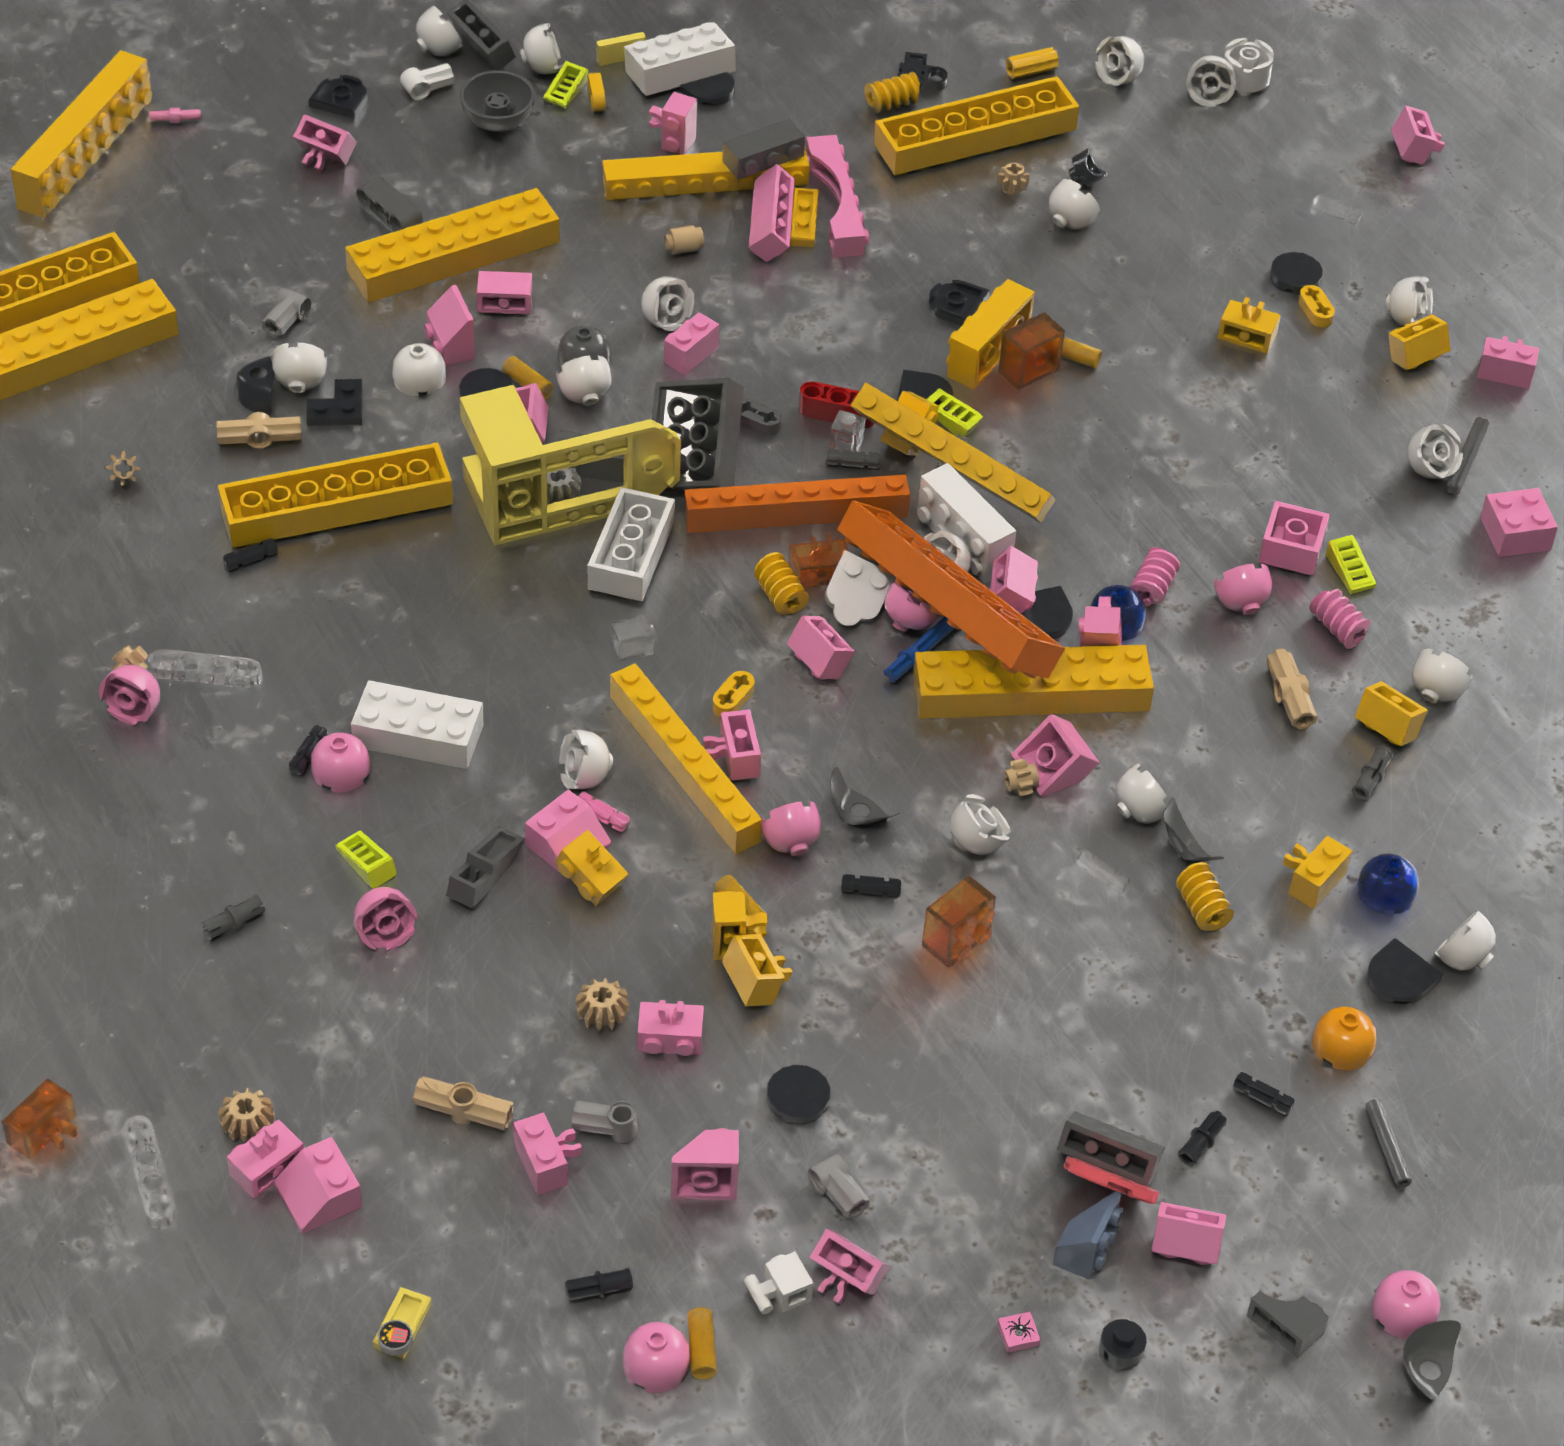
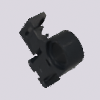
[898,52,948,91]

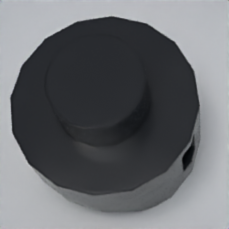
[1068,147,1107,187]
[1099,1319,1147,1371]

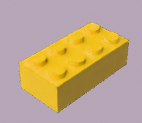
[946,279,1035,390]

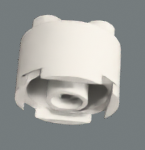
[1224,38,1274,96]

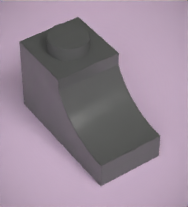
[1247,1291,1329,1358]

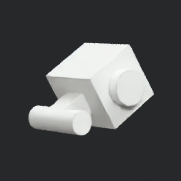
[744,1252,813,1315]

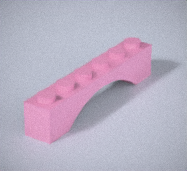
[806,135,869,258]

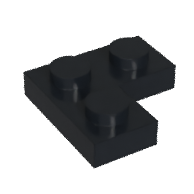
[306,379,363,426]

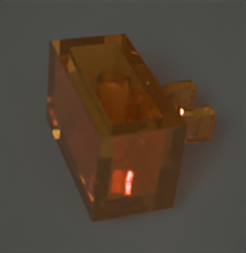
[788,535,848,588]
[1,1078,78,1160]

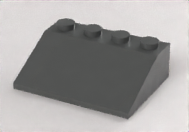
[652,378,744,493]

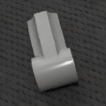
[262,288,312,338]
[572,1100,638,1143]
[808,1153,870,1219]

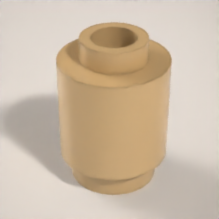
[664,225,704,255]

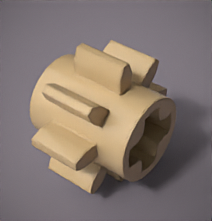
[997,163,1030,195]
[104,451,141,486]
[112,644,148,671]
[1004,759,1039,796]

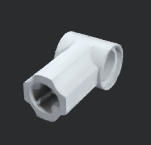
[400,63,454,101]

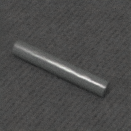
[1365,1099,1412,1188]

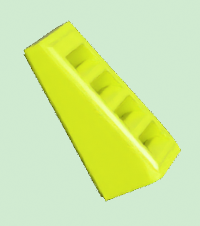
[543,61,588,109]
[926,388,983,440]
[1325,535,1376,594]
[335,830,397,889]

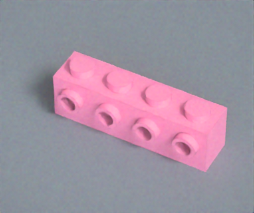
[749,164,795,263]

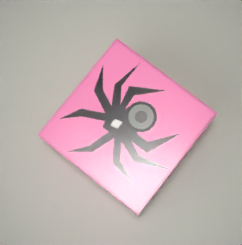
[997,1312,1040,1353]

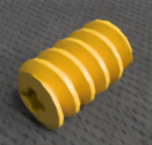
[864,72,920,113]
[754,552,809,615]
[1176,862,1234,931]

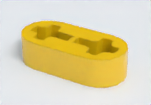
[587,72,606,112]
[1298,285,1335,328]
[712,671,755,717]

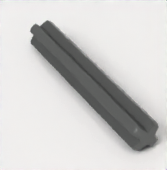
[1446,416,1489,495]

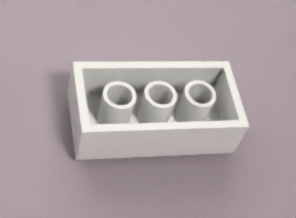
[624,22,736,96]
[917,463,1016,583]
[588,487,675,601]
[351,680,484,769]

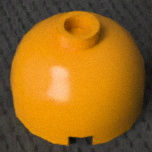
[1312,1006,1376,1071]

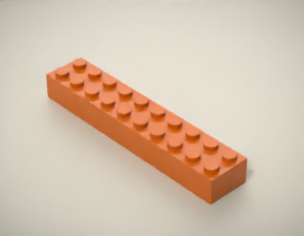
[837,500,1065,679]

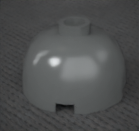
[558,326,611,369]

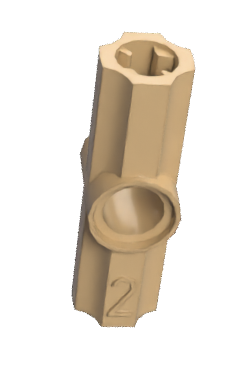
[216,412,302,449]
[1266,648,1317,730]
[413,1076,514,1130]

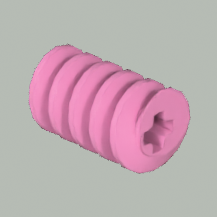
[1128,547,1180,607]
[1309,589,1371,650]

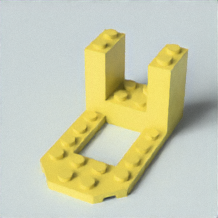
[460,385,681,546]

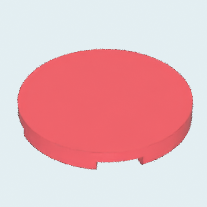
[1063,1156,1160,1205]

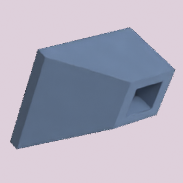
[1053,1191,1124,1280]

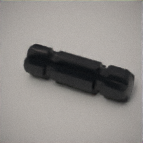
[222,538,278,571]
[289,725,327,775]
[841,874,901,897]
[1233,1072,1295,1115]

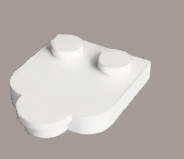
[825,550,895,626]

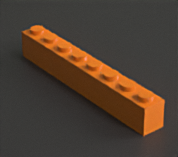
[684,474,910,533]

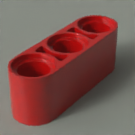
[799,381,875,429]

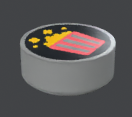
[378,1320,413,1356]

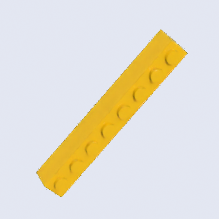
[602,149,810,200]
[851,382,1055,523]
[610,663,762,855]

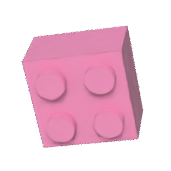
[1480,488,1558,557]
[1259,501,1330,576]

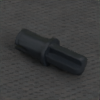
[1178,1111,1227,1166]
[565,1268,633,1300]

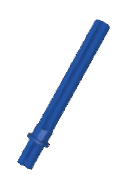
[884,616,954,683]

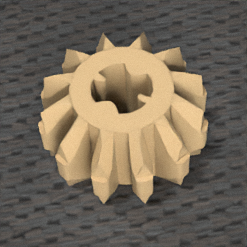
[575,976,629,1031]
[218,1087,275,1143]

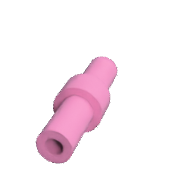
[149,108,201,123]

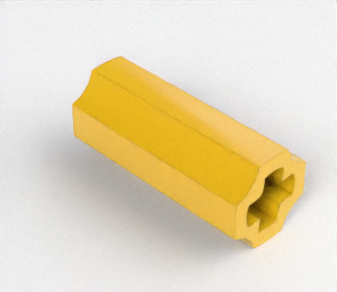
[1005,47,1059,80]

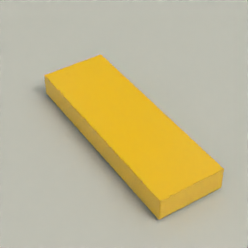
[789,188,819,247]

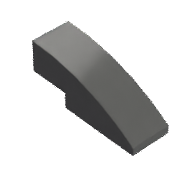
[446,826,525,908]

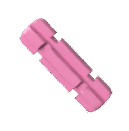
[578,792,630,832]

